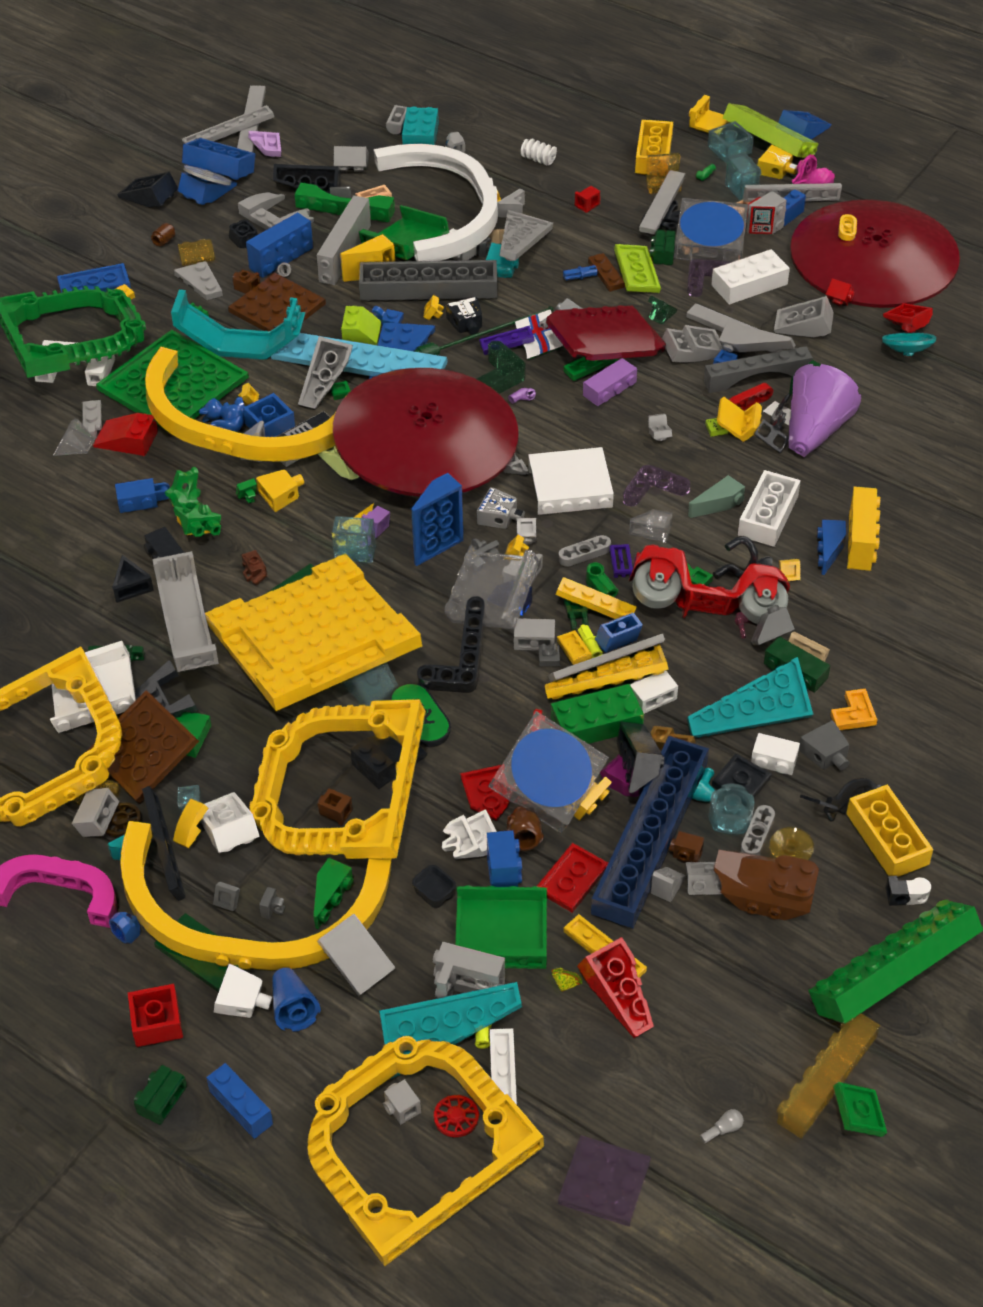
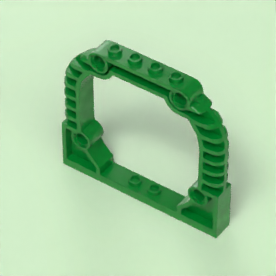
[0,286,146,378]

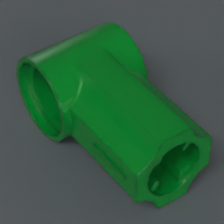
[586,562,618,597]

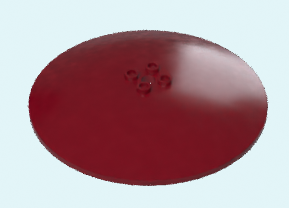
[790,200,960,308]
[333,368,519,497]

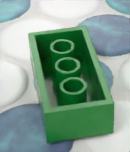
[551,684,644,745]

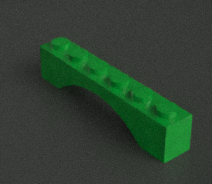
[295,183,395,222]

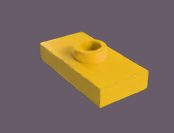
[557,630,592,665]

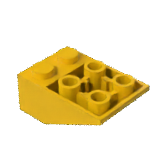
[340,234,395,282]

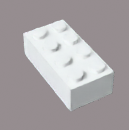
[711,249,790,304]
[738,470,801,547]

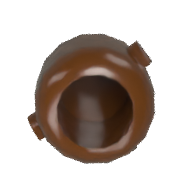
[506,805,544,851]

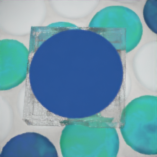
[674,198,749,264]
[488,711,609,833]

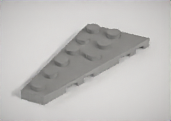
[500,210,553,261]

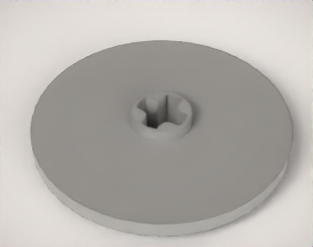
[183,165,232,185]

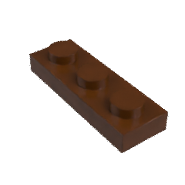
[588,253,625,292]

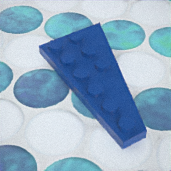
[369,323,435,379]

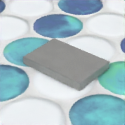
[317,914,395,996]

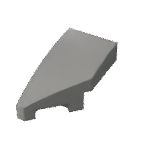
[503,454,528,475]

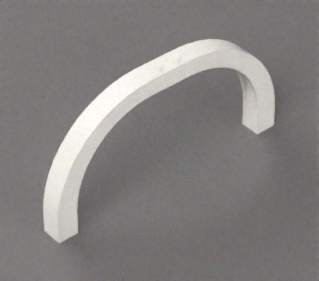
[374,144,498,261]

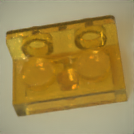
[178,239,215,266]

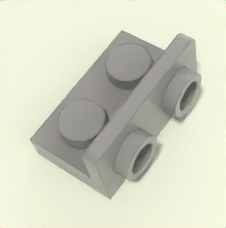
[685,862,722,895]

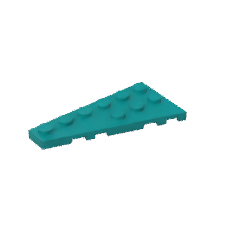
[687,657,813,738]
[380,982,522,1079]

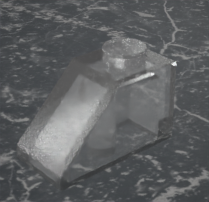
[629,509,673,542]

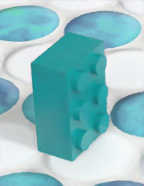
[402,107,439,145]

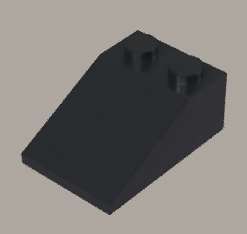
[117,172,178,207]
[350,736,427,789]

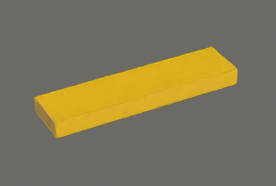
[564,914,647,978]

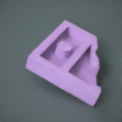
[248,131,281,157]

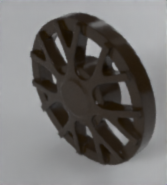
[105,802,142,837]

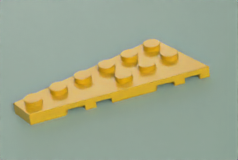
[545,644,669,699]

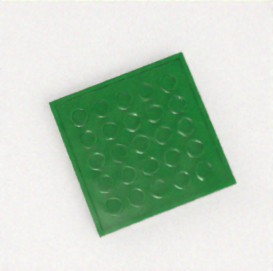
[96,330,249,431]

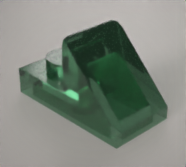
[648,295,678,324]

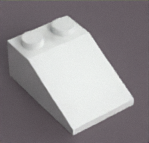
[200,792,260,853]

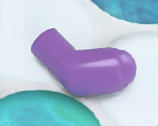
[508,388,536,404]

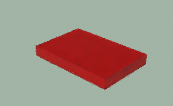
[537,843,608,913]

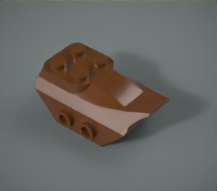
[714,849,819,920]

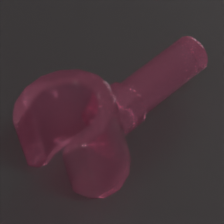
[735,612,748,638]

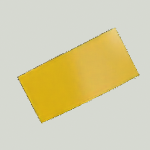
[173,799,209,849]

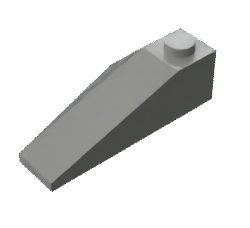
[719,322,796,352]
[298,336,353,410]

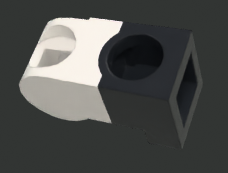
[885,876,931,906]

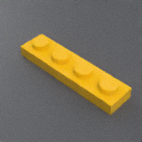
[556,577,636,619]

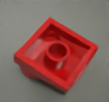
[883,303,933,333]

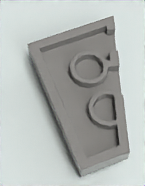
[174,261,223,300]

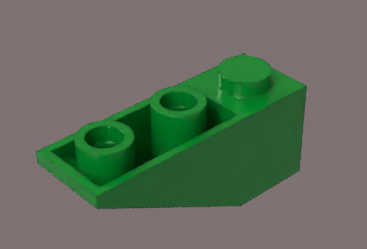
[314,858,354,929]

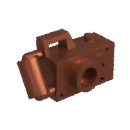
[242,550,267,585]

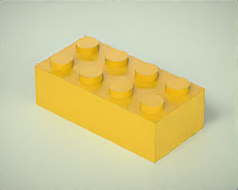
[635,120,673,176]
[847,487,880,571]
[847,784,933,877]

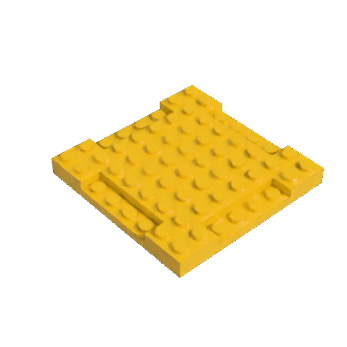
[205,554,422,711]

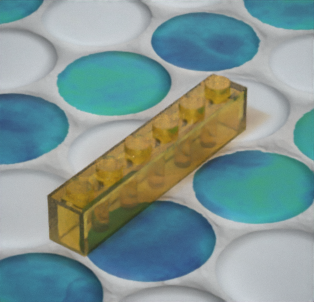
[777,1013,880,1139]

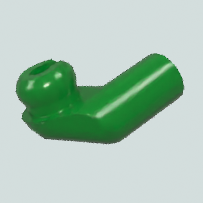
[696,164,716,181]

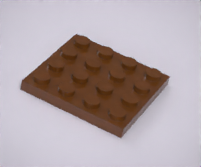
[228,272,326,331]
[87,690,199,803]

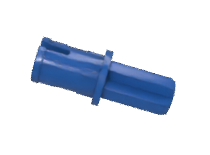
[563,265,597,280]

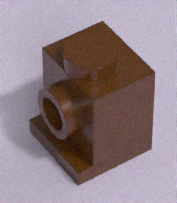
[233,269,260,294]
[317,788,353,826]
[669,831,704,862]

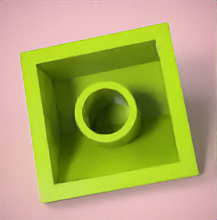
[341,306,381,345]

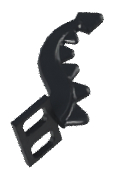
[754,393,791,453]
[800,778,882,821]

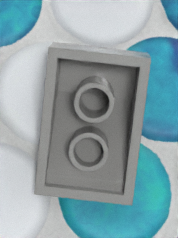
[774,296,834,338]

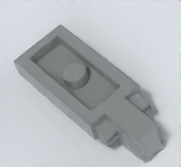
[82,400,102,440]

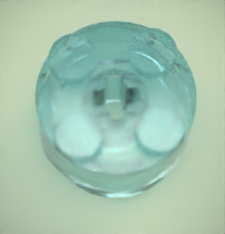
[709,783,755,834]

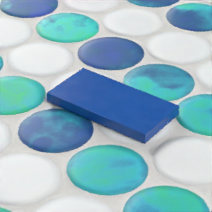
[57,263,131,293]

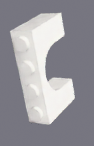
[35,340,115,386]

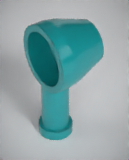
[692,768,715,802]

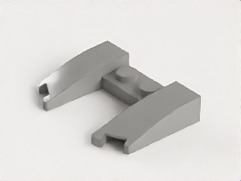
[238,192,314,230]

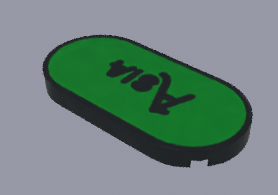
[390,683,451,747]

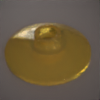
[770,827,814,860]

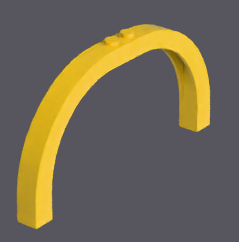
[145,347,346,461]
[121,821,392,970]

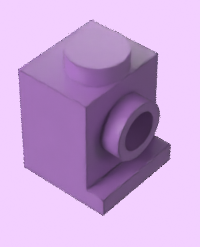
[360,506,390,538]

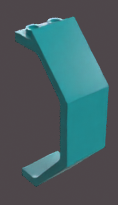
[171,290,306,360]

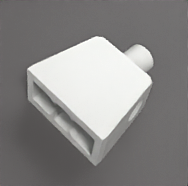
[214,964,272,1018]

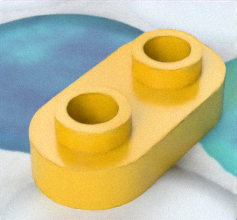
[838,214,857,241]

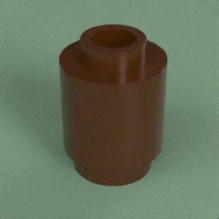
[151,223,175,246]

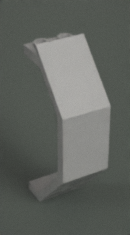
[152,551,219,672]

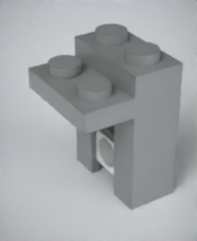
[433,942,505,998]

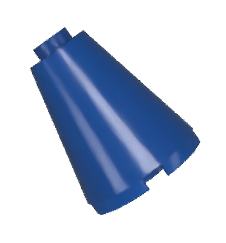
[272,968,321,1031]

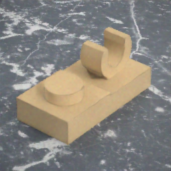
[789,632,830,662]

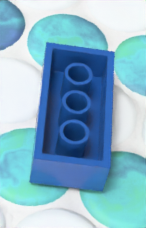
[182,138,255,180]
[246,212,313,278]

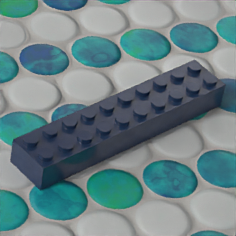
[591,736,709,929]

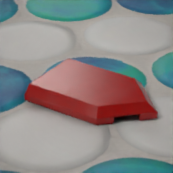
[460,765,512,821]

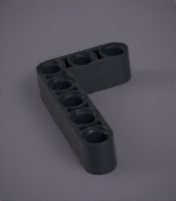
[417,596,485,693]

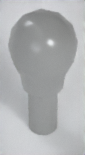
[700,1109,744,1143]

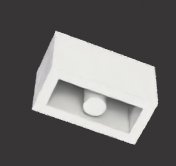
[630,670,678,714]
[751,733,800,775]

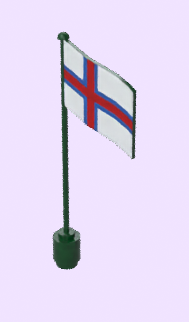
[413,306,563,360]

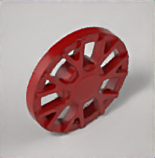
[434,1095,479,1137]

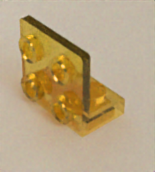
[646,153,681,194]

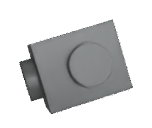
[648,414,672,441]
[517,518,536,545]

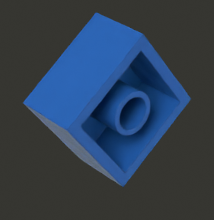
[243,393,295,437]
[487,830,522,887]

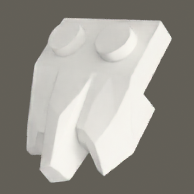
[442,809,497,859]

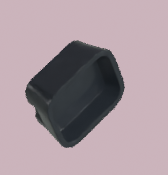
[229,219,258,248]
[412,865,456,908]

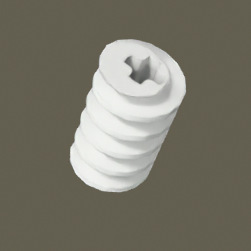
[521,139,557,166]

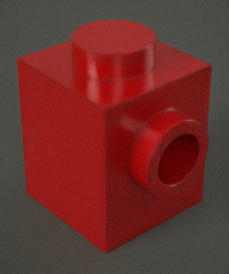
[826,278,855,306]

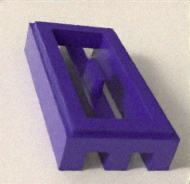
[610,544,633,578]

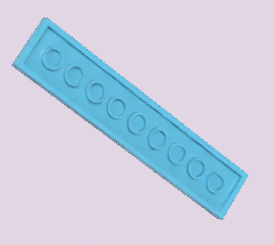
[271,333,448,377]

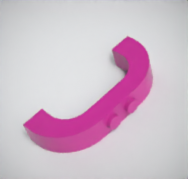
[0,855,117,928]

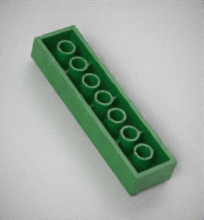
[808,900,983,1024]

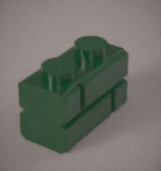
[650,230,676,265]
[134,1065,187,1125]

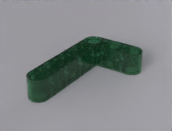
[477,341,526,394]

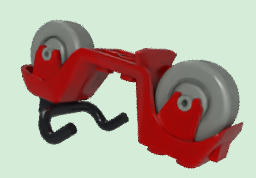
[629,536,790,624]

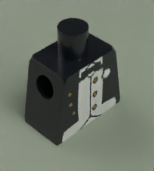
[446,297,482,335]

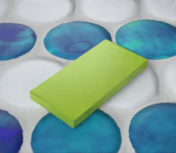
[614,244,661,293]

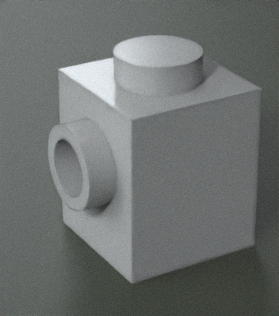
[383,1079,421,1125]

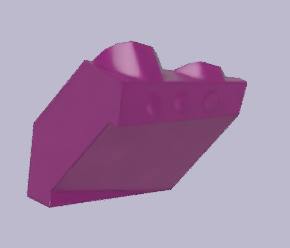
[599,754,643,797]

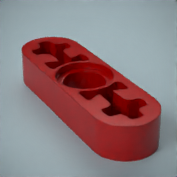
[729,383,774,411]

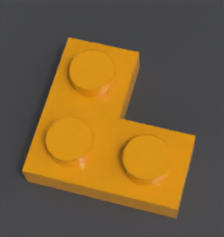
[830,689,877,730]

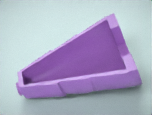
[789,364,861,457]

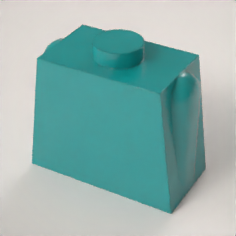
[486,243,519,278]

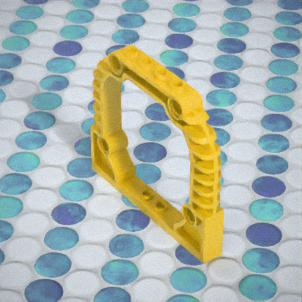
[0,647,122,826]
[249,699,426,859]
[307,1036,544,1266]

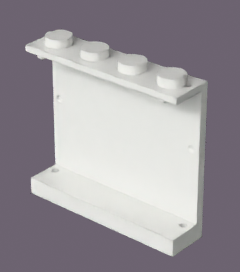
[528,447,614,515]
[50,641,136,733]

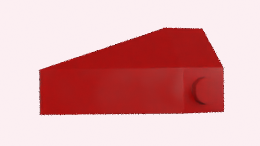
[577,937,654,1038]

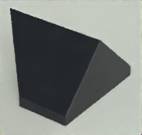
[112,555,154,603]

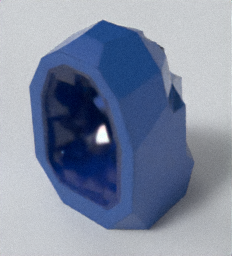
[109,912,140,943]

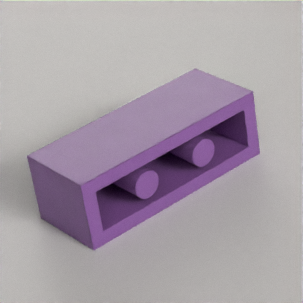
[583,358,637,406]

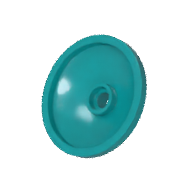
[882,333,936,356]

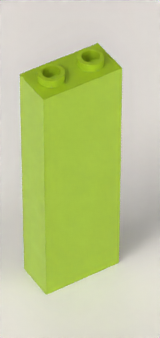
[723,103,819,158]

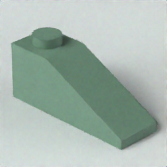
[688,475,745,518]

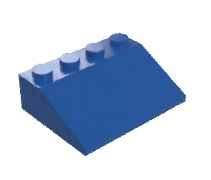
[411,473,463,566]

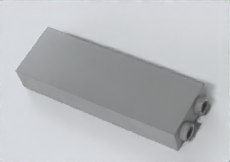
[317,195,371,285]

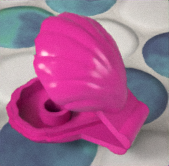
[792,154,835,184]

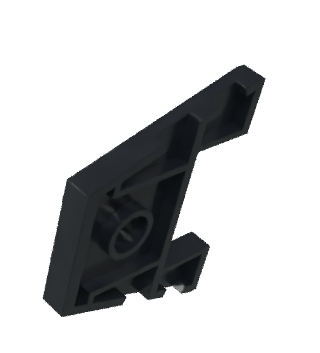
[135,660,198,718]

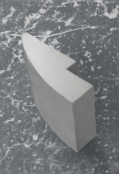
[662,325,724,362]

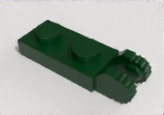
[563,583,589,630]

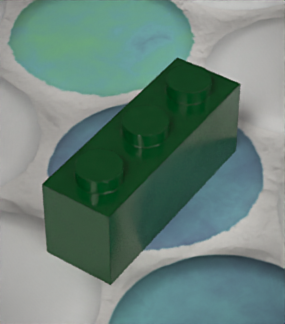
[764,636,830,693]

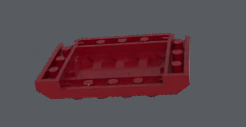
[546,305,666,361]

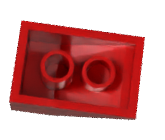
[93,413,158,456]

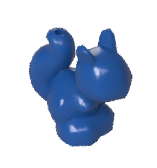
[199,397,245,432]

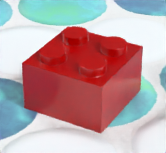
[128,984,183,1047]

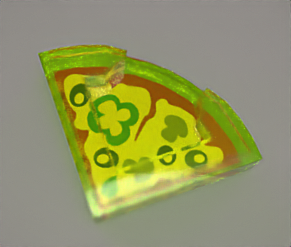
[552,968,582,992]

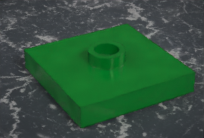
[833,1082,887,1137]

